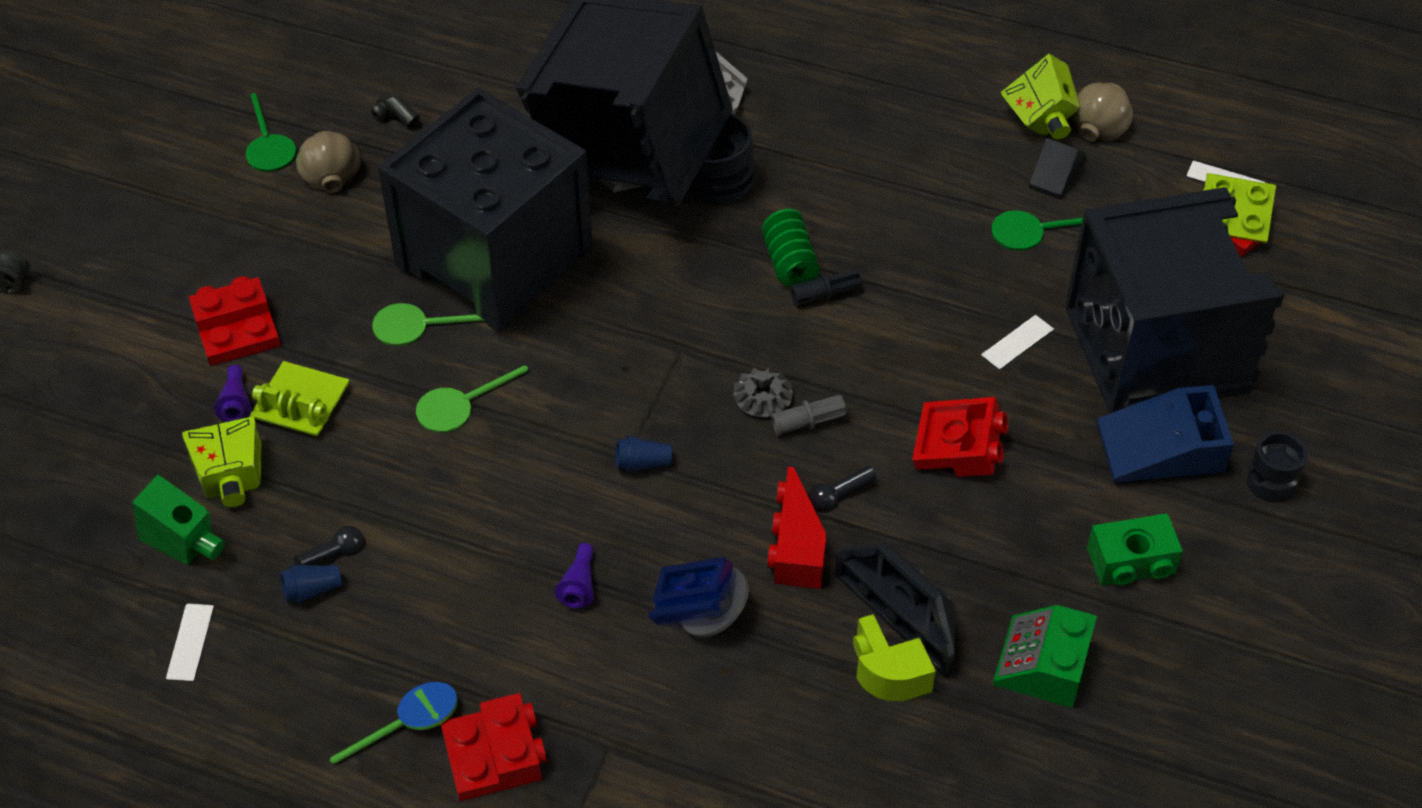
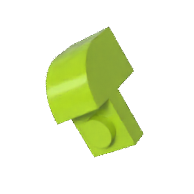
[853,614,936,701]

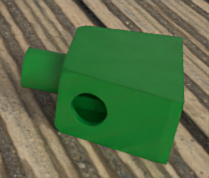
[132,474,225,564]

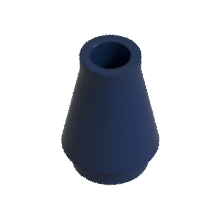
[615,435,672,473]
[280,564,341,604]

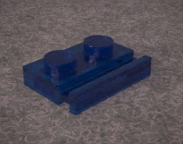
[648,557,734,625]

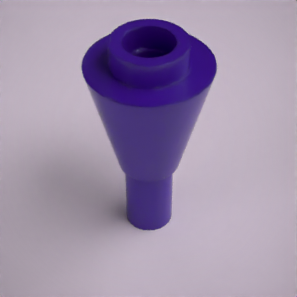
[214,365,252,422]
[554,543,594,608]

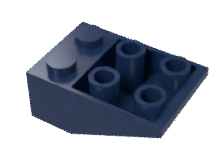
[1097,385,1234,483]

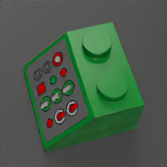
[993,605,1097,708]

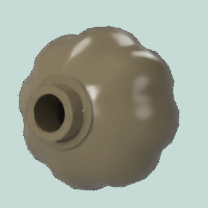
[1071,82,1133,142]
[296,131,361,193]

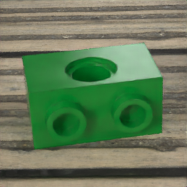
[1087,513,1183,586]

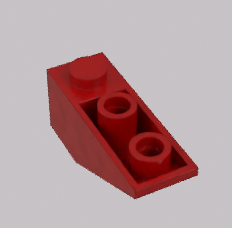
[767,466,826,589]

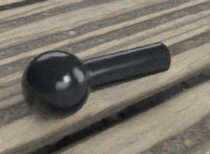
[808,465,877,512]
[294,526,364,565]

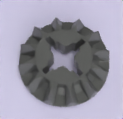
[734,367,793,417]

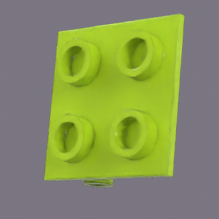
[1203,173,1276,244]
[250,361,350,437]

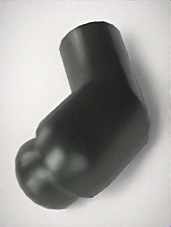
[371,96,420,128]

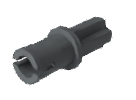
[771,395,846,436]

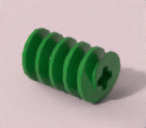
[762,208,820,287]

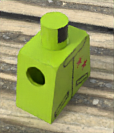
[1001,54,1080,140]
[182,416,261,507]

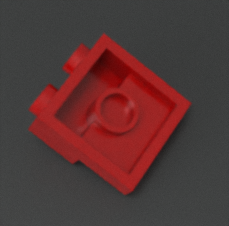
[188,276,281,366]
[912,397,1009,477]
[441,693,547,802]

